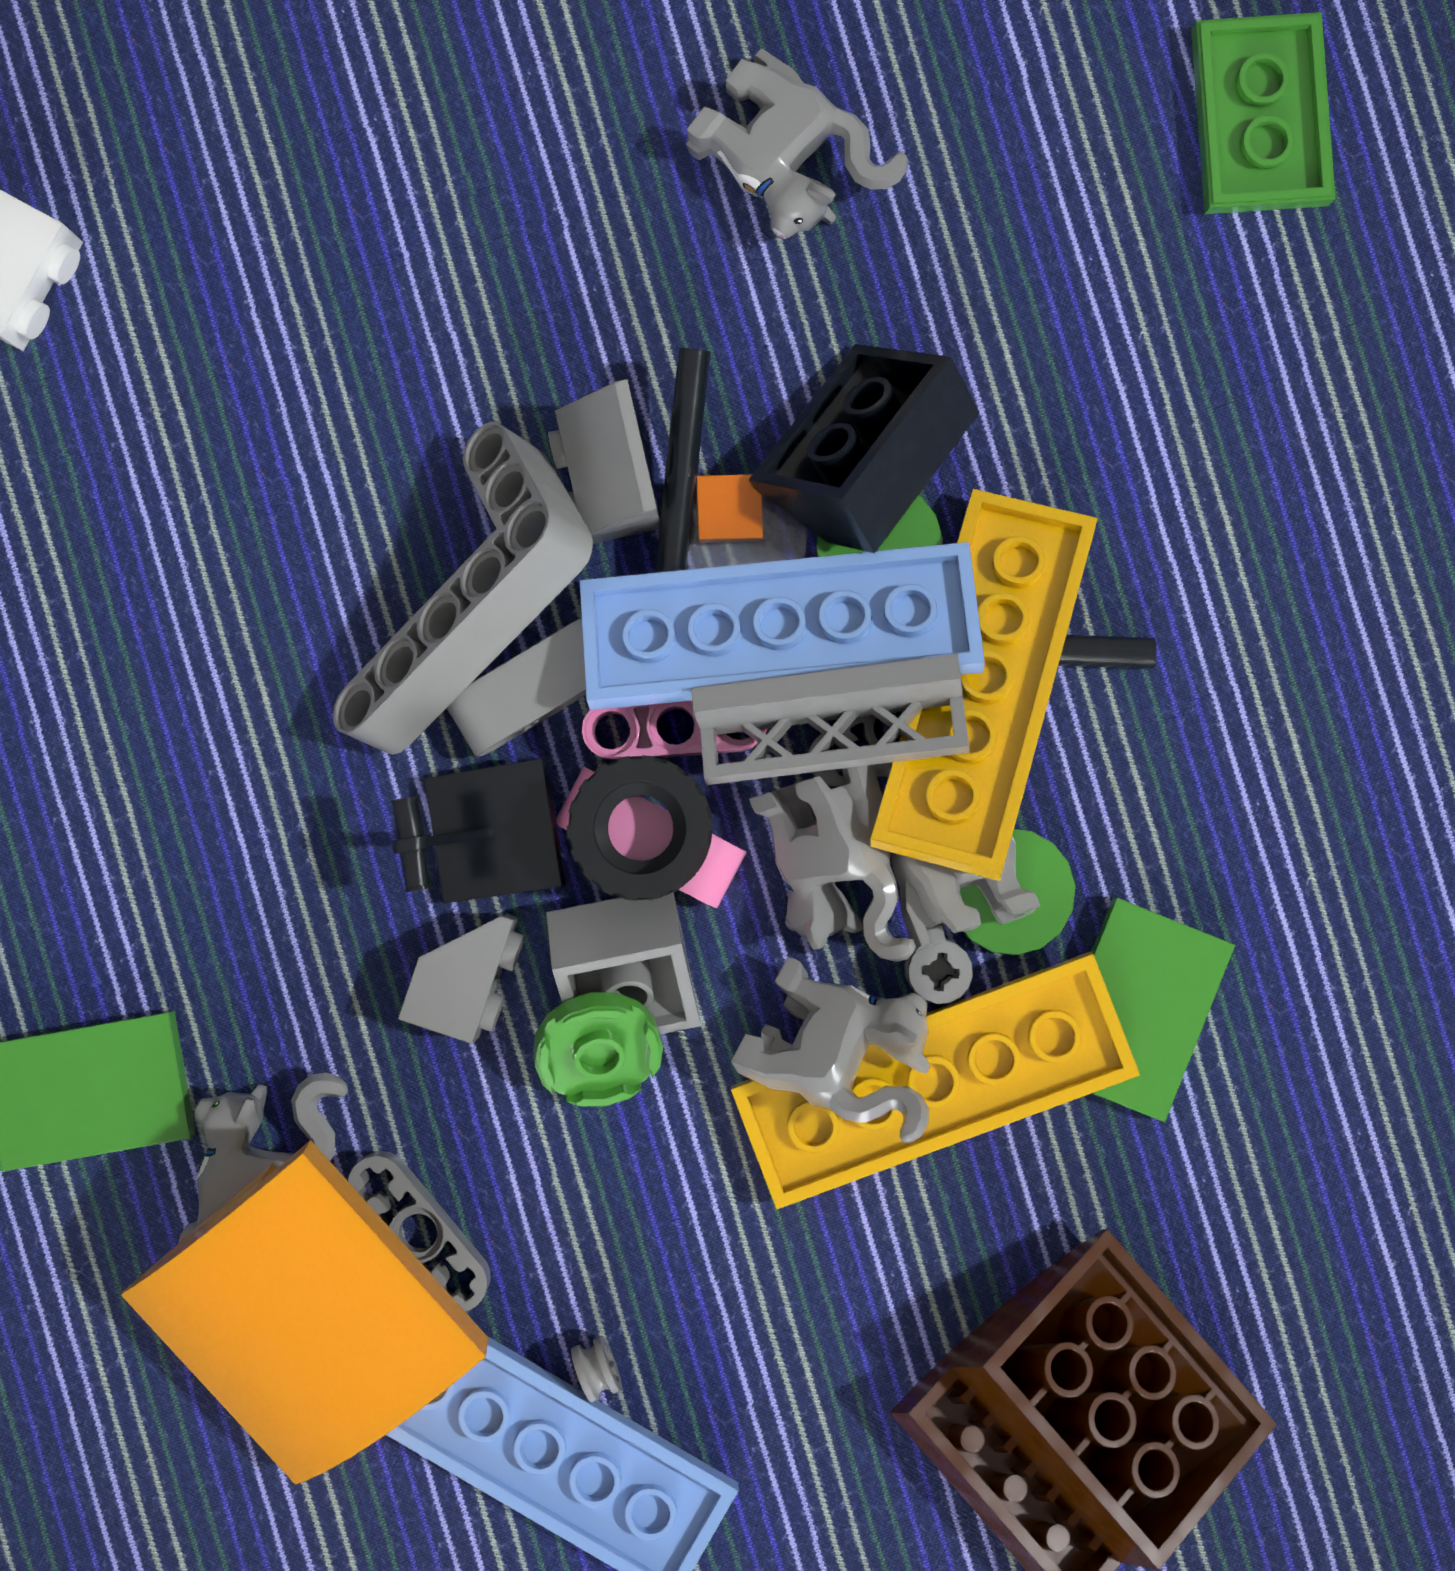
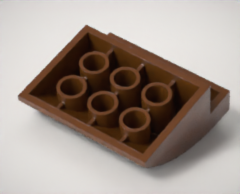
[889,1229,1277,1571]

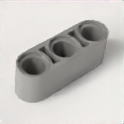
[446,617,586,758]

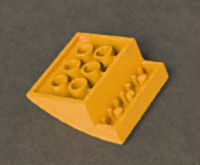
[121,1140,489,1485]

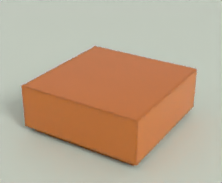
[696,474,763,543]

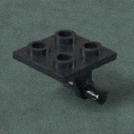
[390,758,566,904]

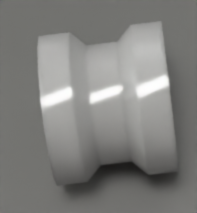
[904,939,973,1004]

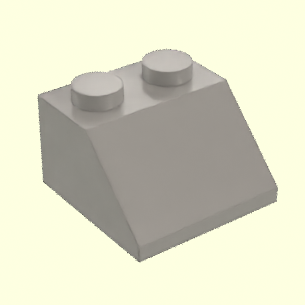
[548,379,660,544]
[546,893,701,1034]

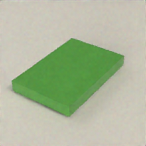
[1191,12,1335,215]
[1091,897,1235,1122]
[0,1011,196,1172]

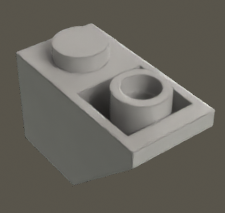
[398,913,525,1044]

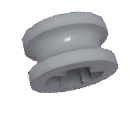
[571,1335,622,1403]

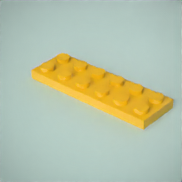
[871,489,1098,881]
[731,951,1140,1209]

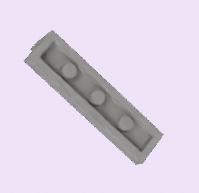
[691,654,970,785]

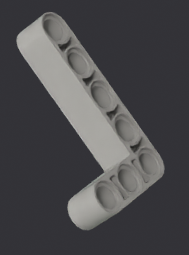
[333,422,593,755]

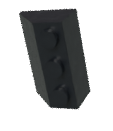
[749,344,979,553]

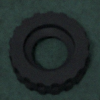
[567,755,713,901]

